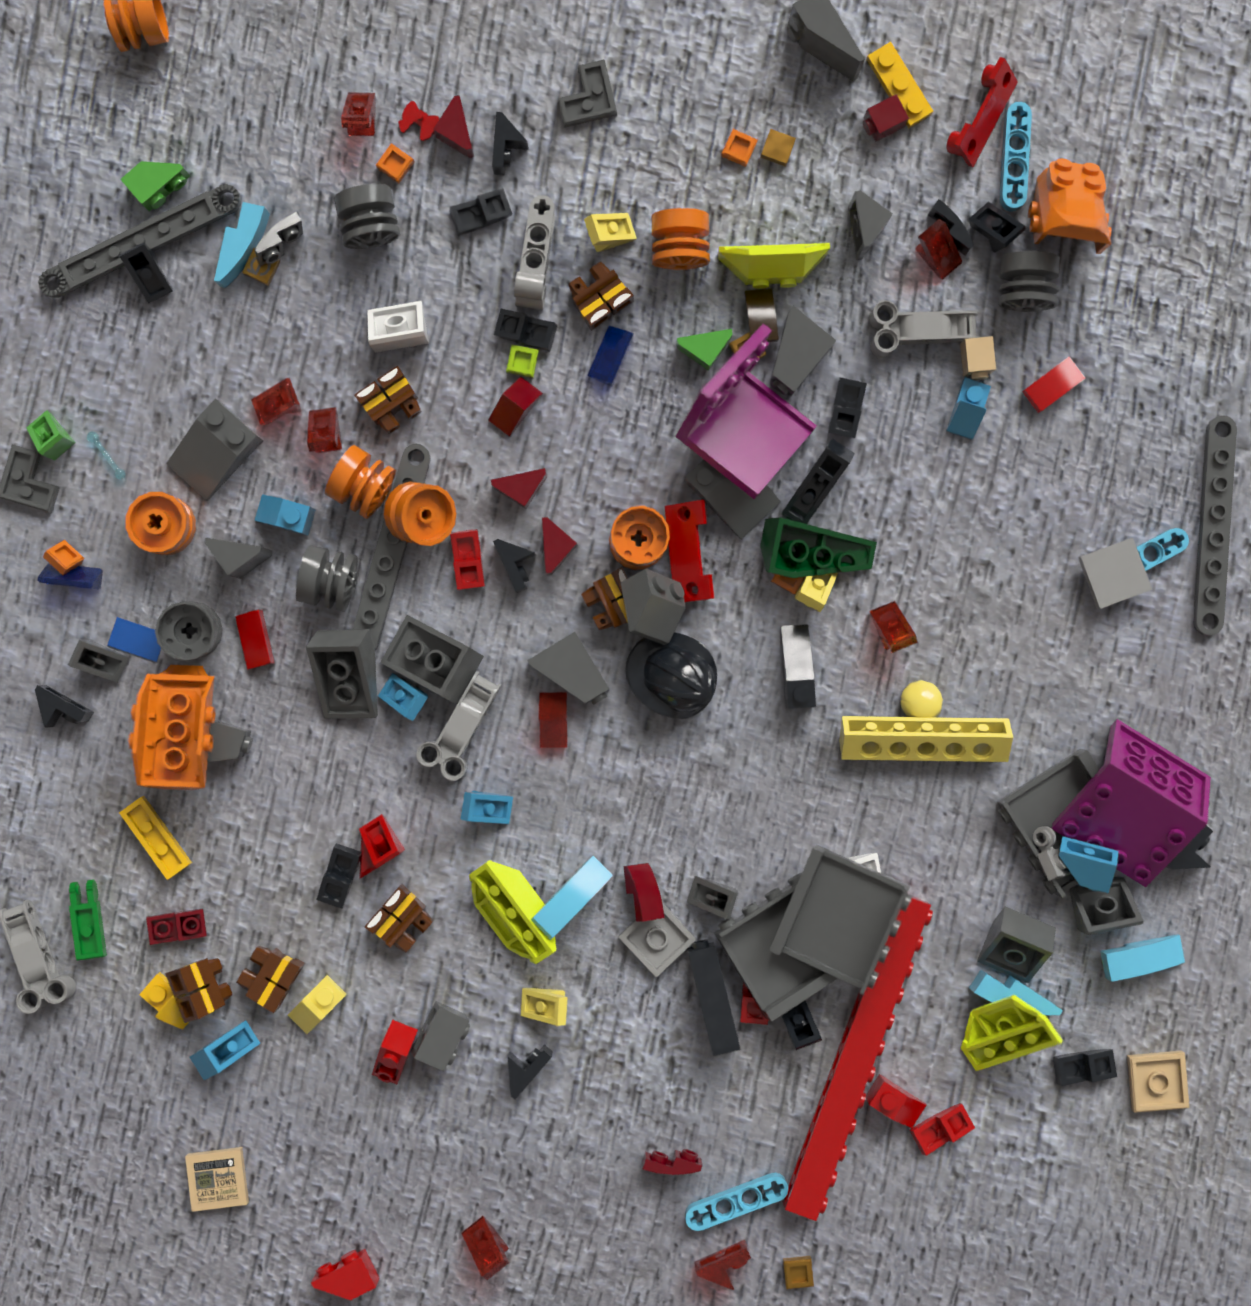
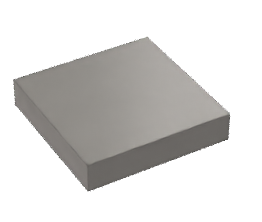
[1078,538,1152,609]
[618,902,697,978]

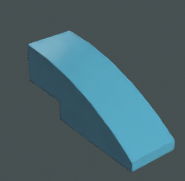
[214,202,270,288]
[531,856,613,940]
[1100,934,1185,982]
[969,970,1063,1015]

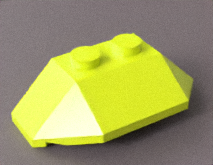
[718,243,830,289]
[469,860,556,964]
[961,995,1062,1071]

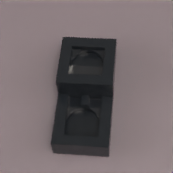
[449,188,513,236]
[928,199,974,256]
[494,308,558,351]
[828,377,867,438]
[316,843,362,909]
[1053,1049,1117,1086]

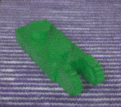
[69,879,107,961]

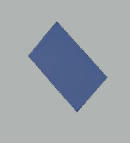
[107,617,161,662]

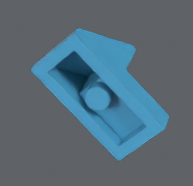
[946,378,991,440]
[378,673,428,721]
[460,791,513,824]

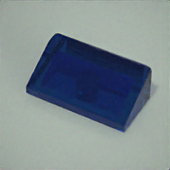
[587,325,634,387]
[37,563,103,590]

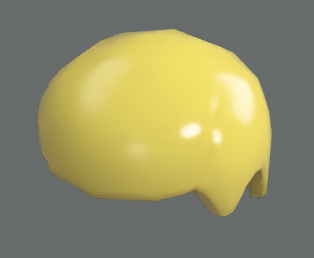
[900,680,943,718]

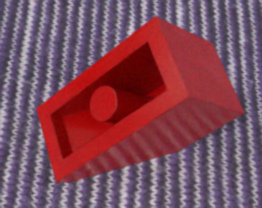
[866,1074,927,1128]

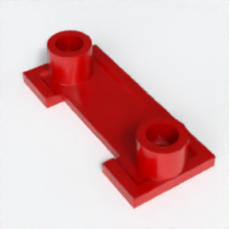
[946,57,1018,167]
[665,500,714,602]

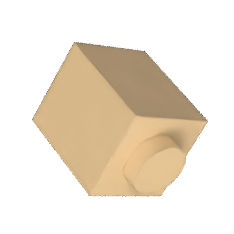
[960,336,996,380]

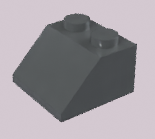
[621,569,686,645]
[977,906,1056,983]

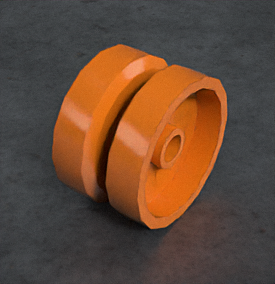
[384,482,457,546]
[126,492,196,555]

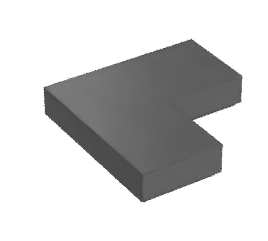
[558,59,617,128]
[0,444,60,513]

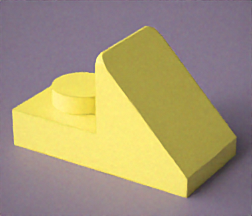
[584,213,637,252]
[795,573,838,612]
[288,975,346,1034]
[521,988,568,1026]

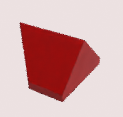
[359,814,405,879]

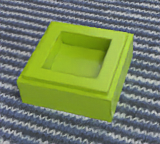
[506,345,539,378]

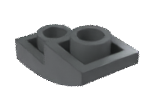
[255,212,303,266]

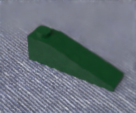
[760,517,877,578]

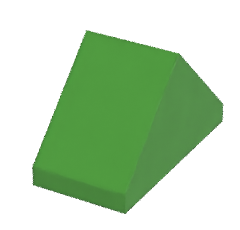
[676,329,733,371]
[26,410,76,460]

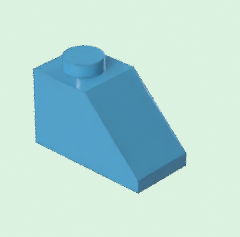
[254,494,316,536]
[1059,836,1119,893]
[189,1020,261,1080]

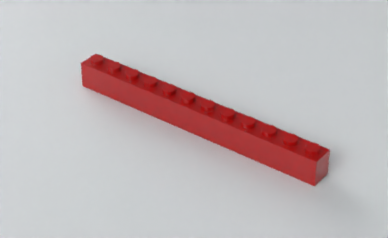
[782,896,933,1221]

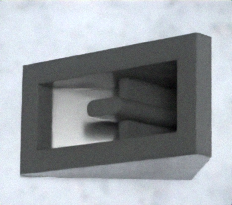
[68,639,129,683]
[687,876,738,920]

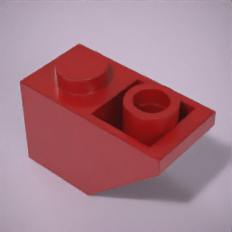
[372,1020,418,1085]
[311,1249,380,1300]

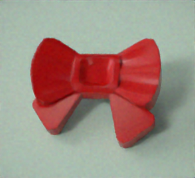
[398,101,440,141]

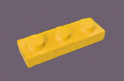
[866,42,934,129]
[119,796,192,880]

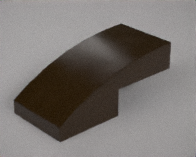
[744,288,779,342]

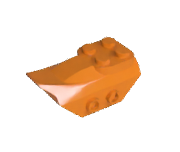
[1028,158,1111,254]
[129,665,216,790]

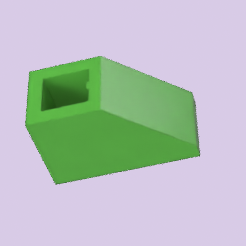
[120,161,190,212]

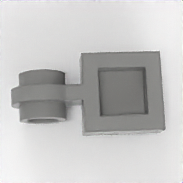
[1033,826,1070,881]

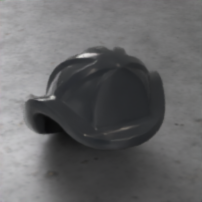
[625,632,717,719]

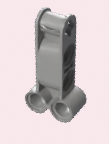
[514,195,555,310]
[869,300,979,358]
[416,671,501,781]
[0,899,76,1014]

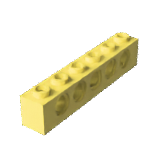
[839,716,1013,762]

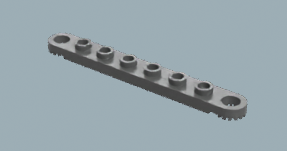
[38,184,242,298]
[1193,416,1237,635]
[352,444,431,651]

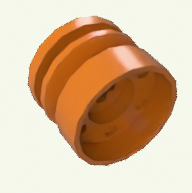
[103,0,169,52]
[651,208,710,270]
[325,445,396,519]
[609,506,670,570]

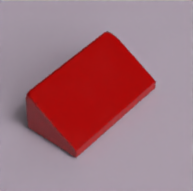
[235,609,275,670]

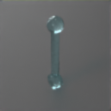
[87,431,126,480]

